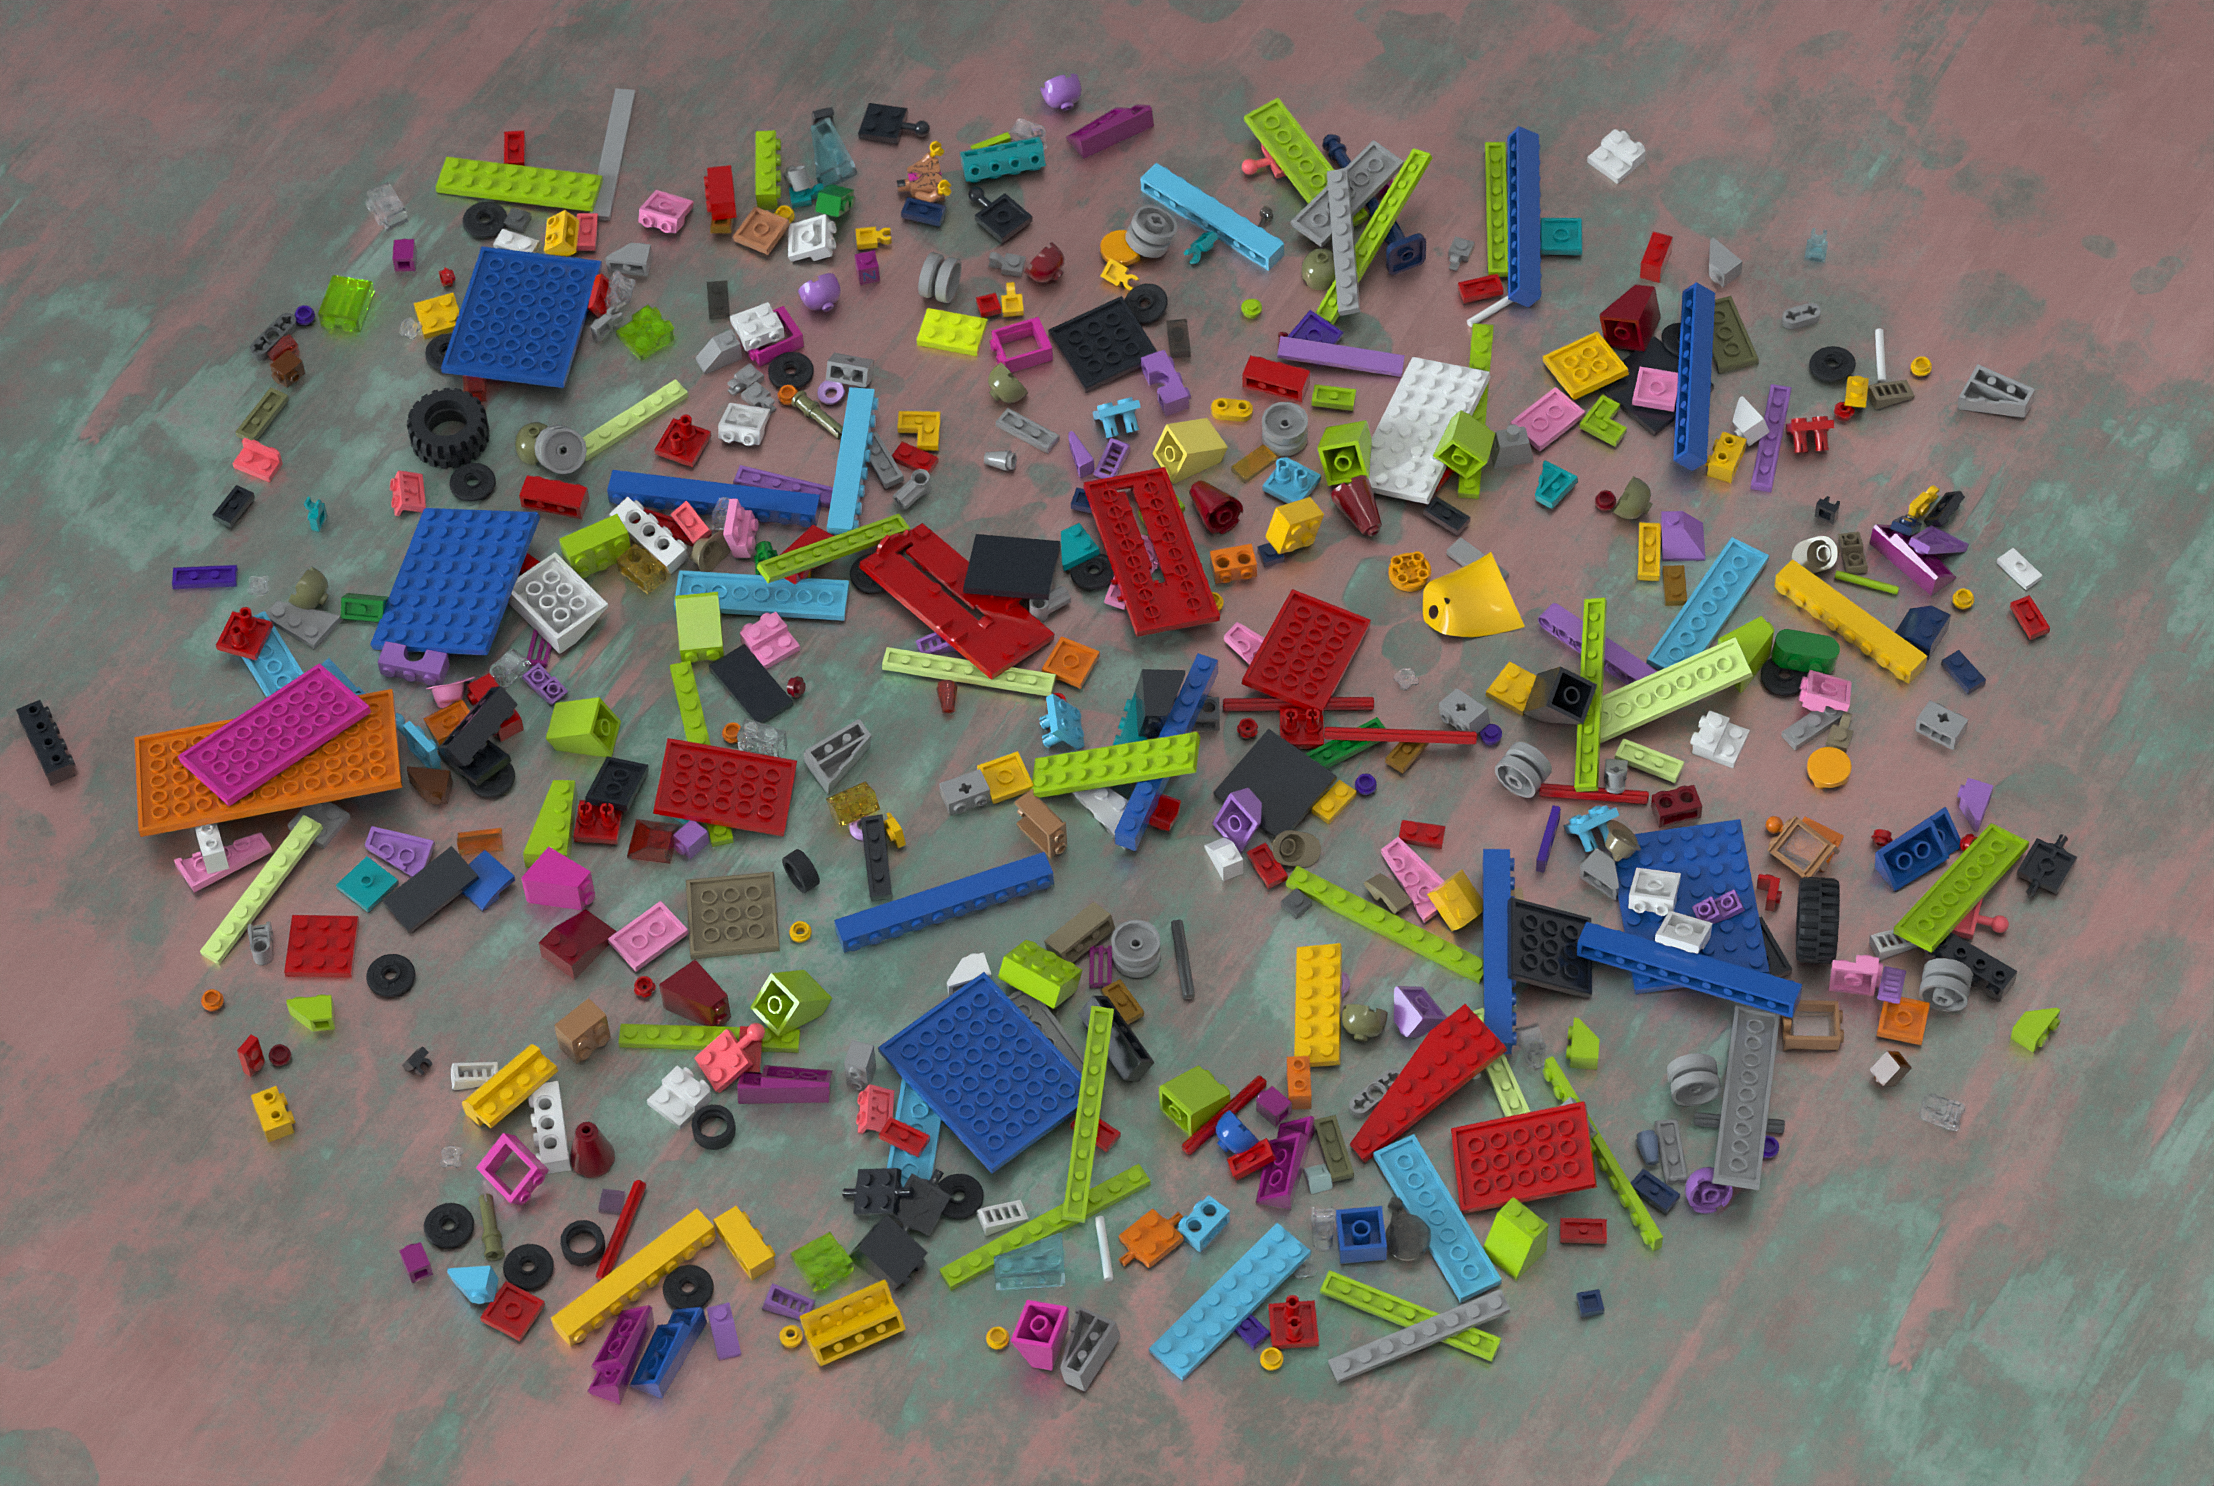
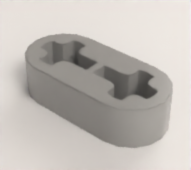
[1782,303,1821,330]

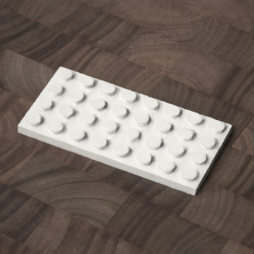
[1349,357,1491,504]

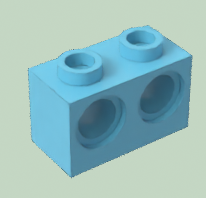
[1178,1195,1230,1252]

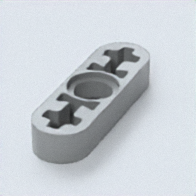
[1349,1069,1401,1119]

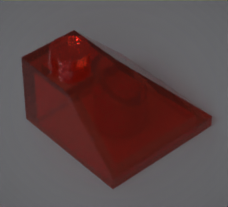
[627,819,680,864]

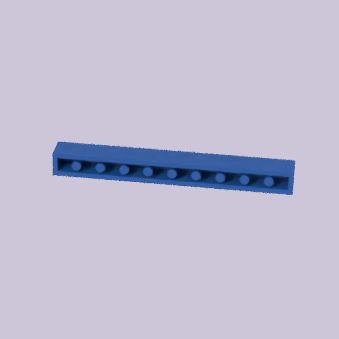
[1507,126,1542,308]
[1673,282,1715,471]
[607,470,821,527]
[1114,653,1218,851]
[1483,849,1517,1054]
[834,852,1054,953]
[1577,922,1802,1018]

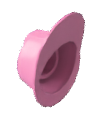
[426,676,475,708]

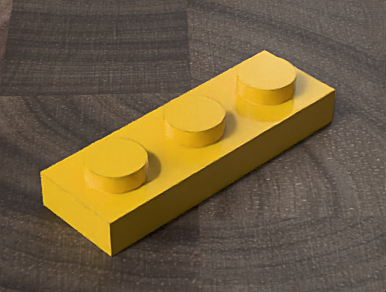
[1638,522,1661,581]

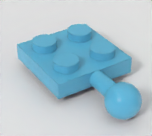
[396,713,441,769]

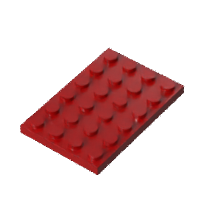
[1241,589,1371,716]
[653,738,797,837]
[1451,1101,1597,1214]

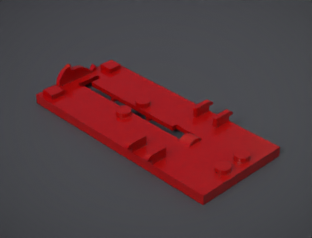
[1083,467,1220,637]
[859,523,1055,680]

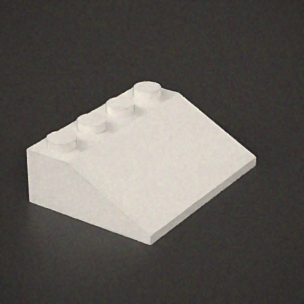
[508,552,609,654]

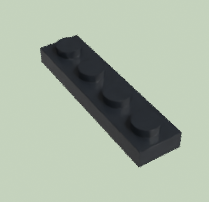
[861,814,893,901]

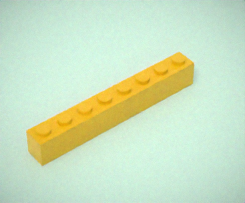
[1774,559,1927,684]
[551,1208,716,1347]

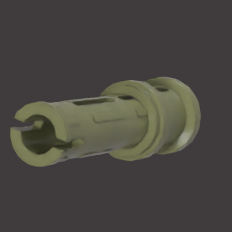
[791,390,843,440]
[478,1193,505,1261]

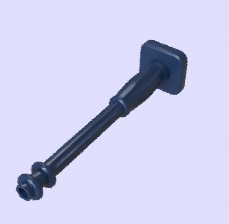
[1322,134,1426,275]

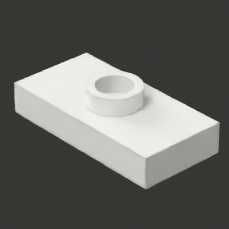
[1997,548,2043,590]

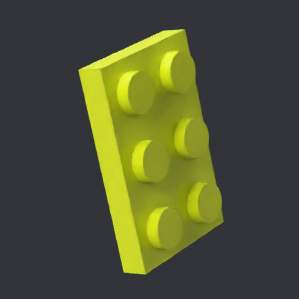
[917,308,988,356]

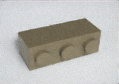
[1044,902,1115,963]

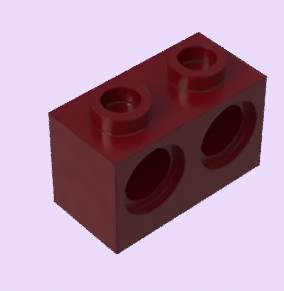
[1651,785,1702,828]

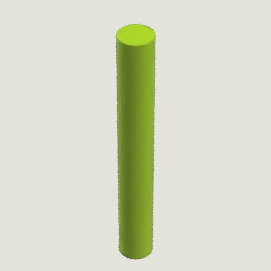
[1835,570,1900,595]

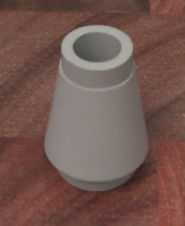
[984,450,1017,471]

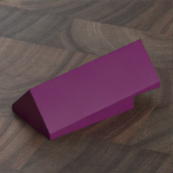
[1066,104,1154,159]
[1869,524,1957,596]
[737,1065,832,1104]
[1256,1116,1315,1210]
[588,1305,654,1405]

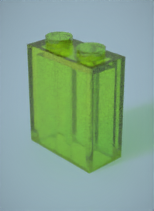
[318,275,375,333]

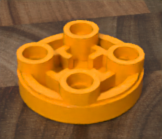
[1100,230,1140,266]
[1388,551,1431,592]
[1807,747,1852,789]

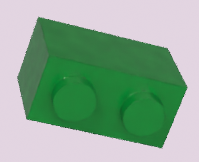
[815,184,855,217]

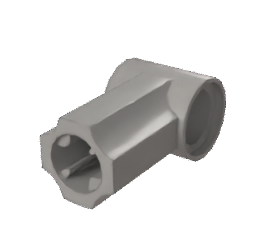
[783,165,811,191]
[892,469,932,510]
[1030,586,1071,622]

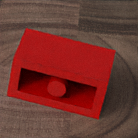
[1640,231,1673,283]

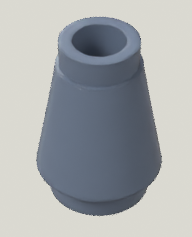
[1635,1130,1659,1166]

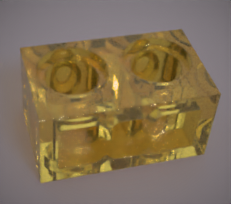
[617,544,666,595]
[826,781,880,827]

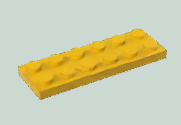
[1294,943,1342,1067]

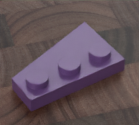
[1908,525,1969,554]
[365,826,435,877]

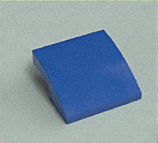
[462,850,515,911]

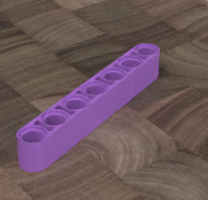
[1538,603,1658,685]

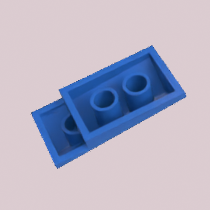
[1875,807,1961,891]
[629,1307,707,1399]

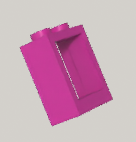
[738,306,804,367]
[989,317,1053,373]
[476,1133,549,1205]

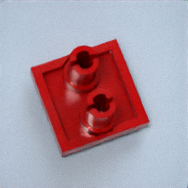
[654,414,711,467]
[1785,416,1834,453]
[216,607,273,661]
[1279,708,1324,749]
[573,800,623,844]
[1268,1295,1319,1349]

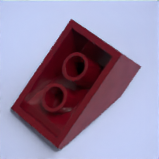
[539,909,617,980]

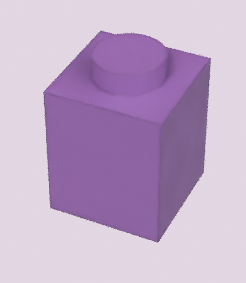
[673,820,709,859]

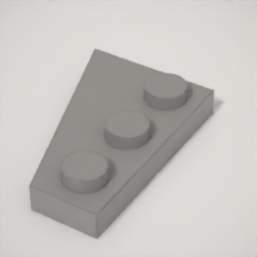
[266,601,342,650]

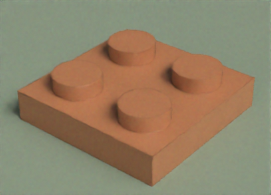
[733,206,790,255]

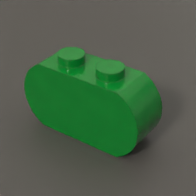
[1771,629,1840,674]

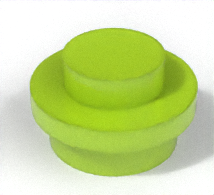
[1241,299,1262,319]

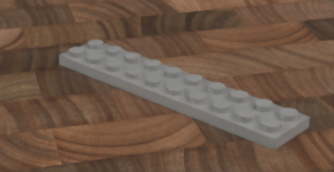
[1712,1005,1780,1190]

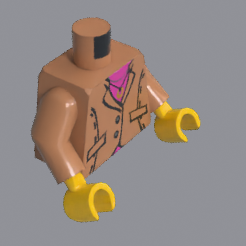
[896,141,951,203]

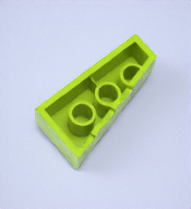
[523,780,578,868]

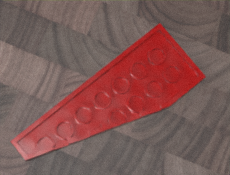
[1349,1004,1508,1163]

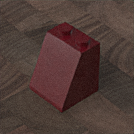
[1599,284,1661,351]
[659,959,731,1026]

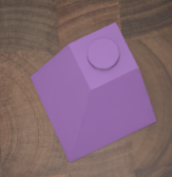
[1660,511,1706,561]
[1212,788,1262,854]
[1394,986,1447,1038]

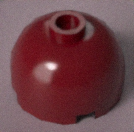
[1025,242,1065,283]

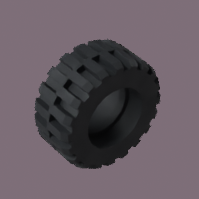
[407,388,490,469]
[1796,877,1840,964]

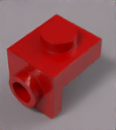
[1149,794,1181,831]
[1756,874,1783,912]

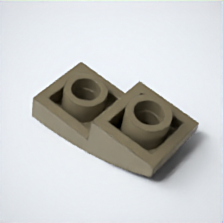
[1838,531,1868,574]
[1363,873,1413,914]

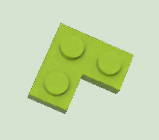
[1579,395,1627,447]

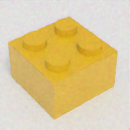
[1265,497,1324,554]

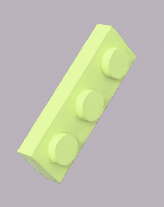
[1615,738,1684,783]

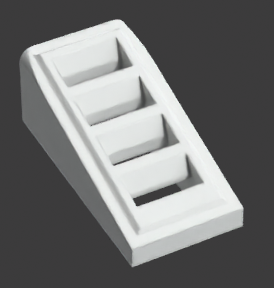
[1869,930,1919,961]
[451,1062,498,1090]
[977,1200,1029,1236]

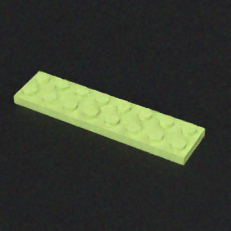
[1600,637,1753,743]

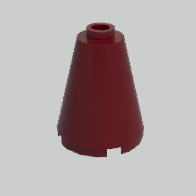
[1331,475,1382,537]
[1189,480,1243,534]
[569,1122,615,1178]

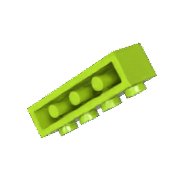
[755,130,781,210]

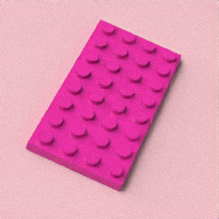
[178,663,371,806]

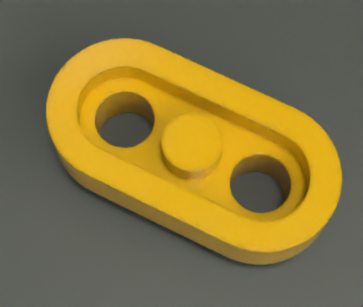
[1211,398,1253,422]

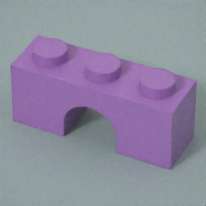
[1141,350,1191,416]
[378,641,450,686]

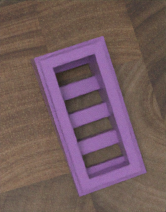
[1068,431,1095,478]
[1094,438,1131,479]
[916,632,957,655]
[1877,966,1906,1004]
[762,1283,815,1320]

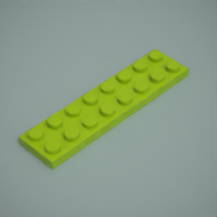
[1244,98,1369,227]
[435,157,603,212]
[1031,732,1200,798]
[1893,823,2029,953]

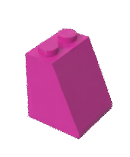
[521,846,595,910]
[1010,1300,1069,1371]

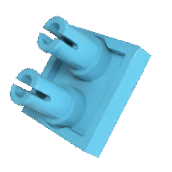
[1093,397,1141,439]
[1262,456,1321,504]
[1039,694,1084,750]
[1563,805,1620,852]

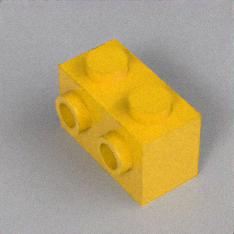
[544,210,579,257]
[1705,432,1747,483]
[251,1086,295,1143]

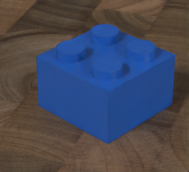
[1336,1206,1387,1264]

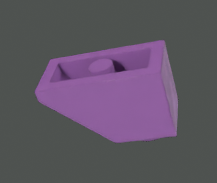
[1957,778,1993,832]
[707,1302,741,1361]

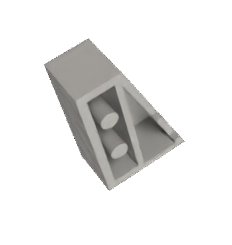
[1958,364,2035,418]
[804,719,871,795]
[1060,1305,1121,1391]

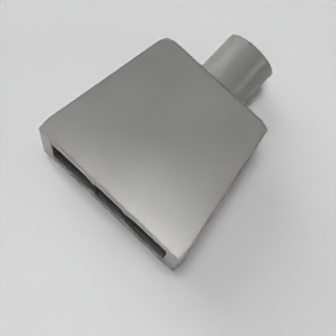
[1490,424,1534,468]

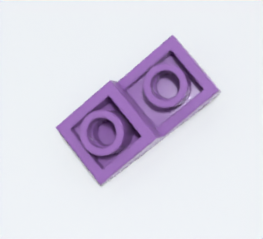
[522,663,568,706]
[1692,889,1745,924]

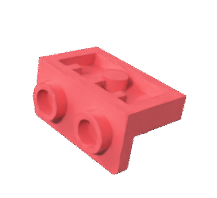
[233,438,283,483]
[390,470,426,516]
[856,1084,895,1134]

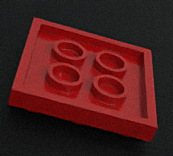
[284,915,359,978]

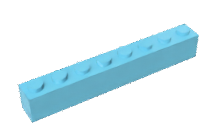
[1141,163,1284,271]
[827,387,879,536]

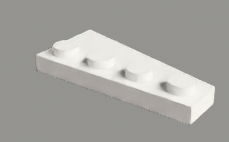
[1072,787,1128,850]

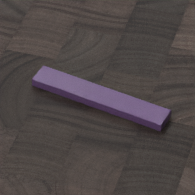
[1277,336,1405,377]
[1750,384,1792,492]
[733,465,833,509]

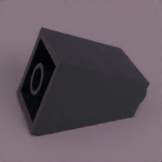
[1523,666,1597,725]
[1135,669,1186,738]
[846,1215,928,1290]

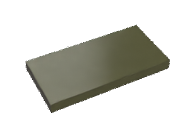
[1712,296,1759,374]

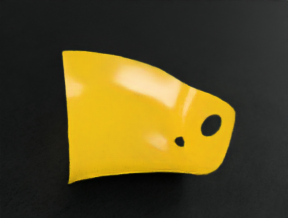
[1423,552,1525,637]

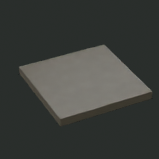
[686,872,780,959]

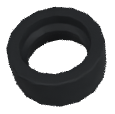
[782,849,820,893]
[691,1104,736,1150]
[560,1220,605,1266]

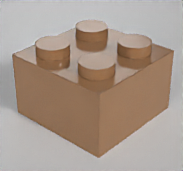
[554,998,611,1065]

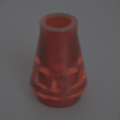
[267,334,299,362]
[936,680,958,714]

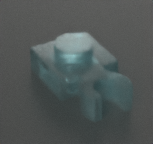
[1804,228,1828,263]

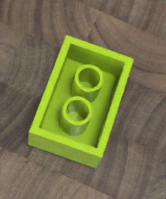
[559,514,632,579]
[998,939,1083,1009]

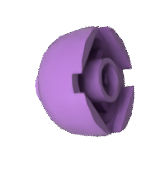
[1040,73,1082,111]
[798,273,840,312]
[1685,1167,1733,1214]

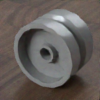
[1125,205,1177,258]
[918,252,962,303]
[1262,402,1308,456]
[534,424,587,474]
[1495,742,1552,798]
[1111,920,1161,978]
[1918,958,1973,1012]
[1667,1053,1721,1106]

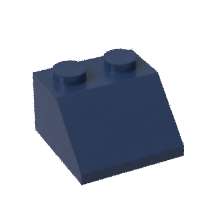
[1895,605,1951,660]

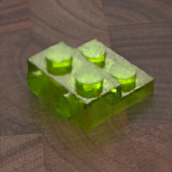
[616,305,674,361]
[790,1231,854,1292]

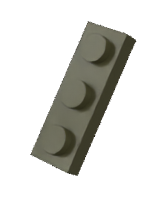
[235,387,289,441]
[1315,1115,1354,1183]

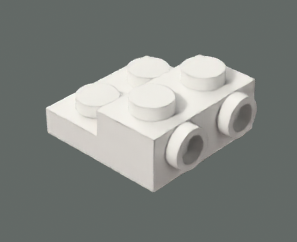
[1587,129,1646,184]
[788,214,836,262]
[730,302,785,351]
[718,403,770,446]
[1690,711,1750,768]
[1628,868,1681,916]
[1655,911,1712,954]
[647,1066,712,1130]

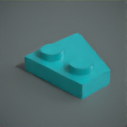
[1535,460,1578,509]
[1061,523,1100,571]

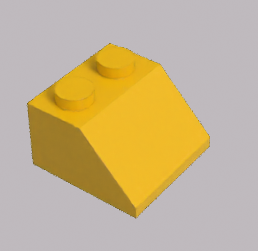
[1427,869,1483,931]

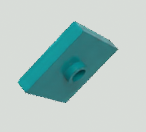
[1540,218,1582,255]
[336,856,399,913]

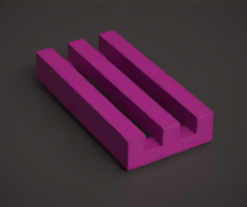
[526,629,552,669]
[1089,945,1112,988]

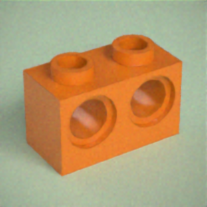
[1210,543,1257,584]
[1287,1056,1311,1110]

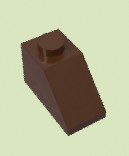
[406,766,453,804]

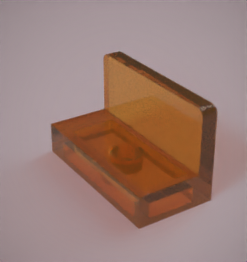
[457,828,504,856]

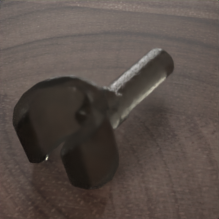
[1258,206,1273,228]
[1388,1196,1403,1230]

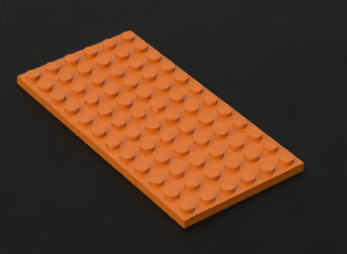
[134,689,402,837]

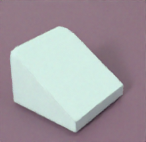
[1303,1164,1333,1194]

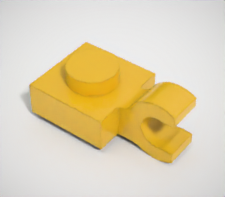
[1001,282,1024,317]
[884,812,906,848]

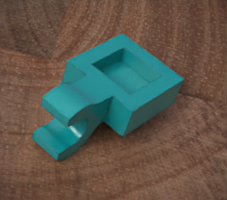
[789,183,824,208]
[1183,232,1218,264]
[304,497,328,532]

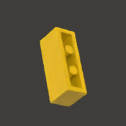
[713,1206,776,1280]

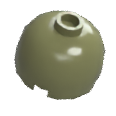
[1302,249,1336,290]
[988,362,1028,403]
[515,422,548,465]
[1613,476,1653,520]
[289,566,329,610]
[1342,1004,1388,1042]

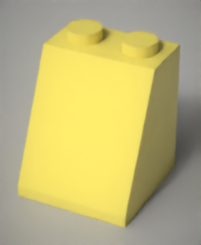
[1152,418,1228,484]

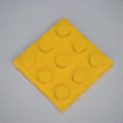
[1542,331,1629,400]

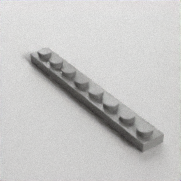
[1327,168,1360,316]
[1328,1289,1510,1384]

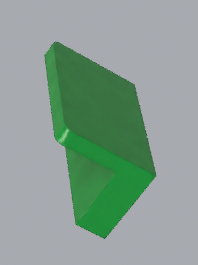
[340,593,389,622]

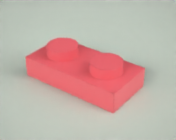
[576,213,599,251]
[670,501,712,544]

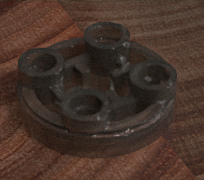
[1385,1214,1431,1261]

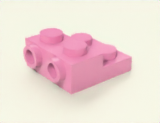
[638,190,694,233]
[723,499,759,558]
[740,612,800,670]
[1799,670,1852,712]
[1829,955,1883,996]

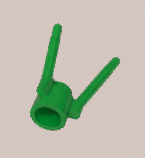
[754,541,778,575]

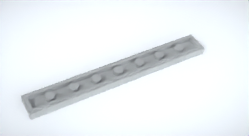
[590,89,636,221]

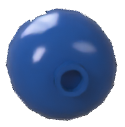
[1216,1110,1259,1154]

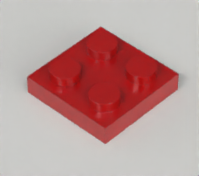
[480,1281,545,1341]

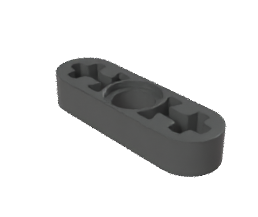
[250,313,298,361]

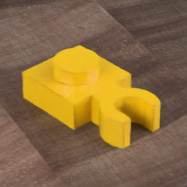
[855,226,892,250]
[1100,258,1140,291]
[1908,485,1940,518]

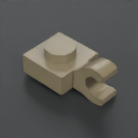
[1825,712,1854,753]

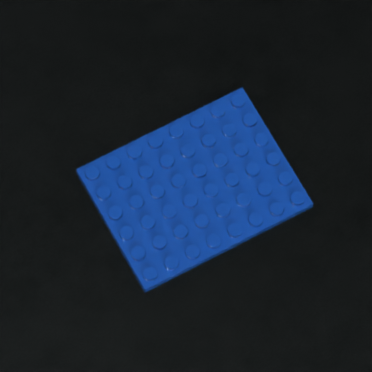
[441,246,602,388]
[370,508,540,655]
[1610,819,1770,995]
[878,972,1082,1174]

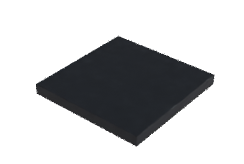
[1048,296,1158,393]
[1598,336,1714,436]
[963,534,1060,600]
[1213,729,1337,838]
[1507,897,1592,999]

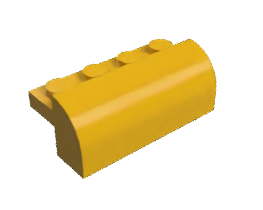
[462,1044,558,1128]
[799,1279,906,1366]

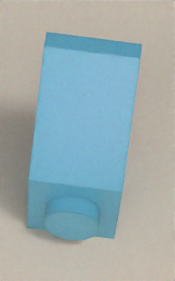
[447,1266,499,1304]

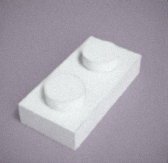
[493,229,540,253]

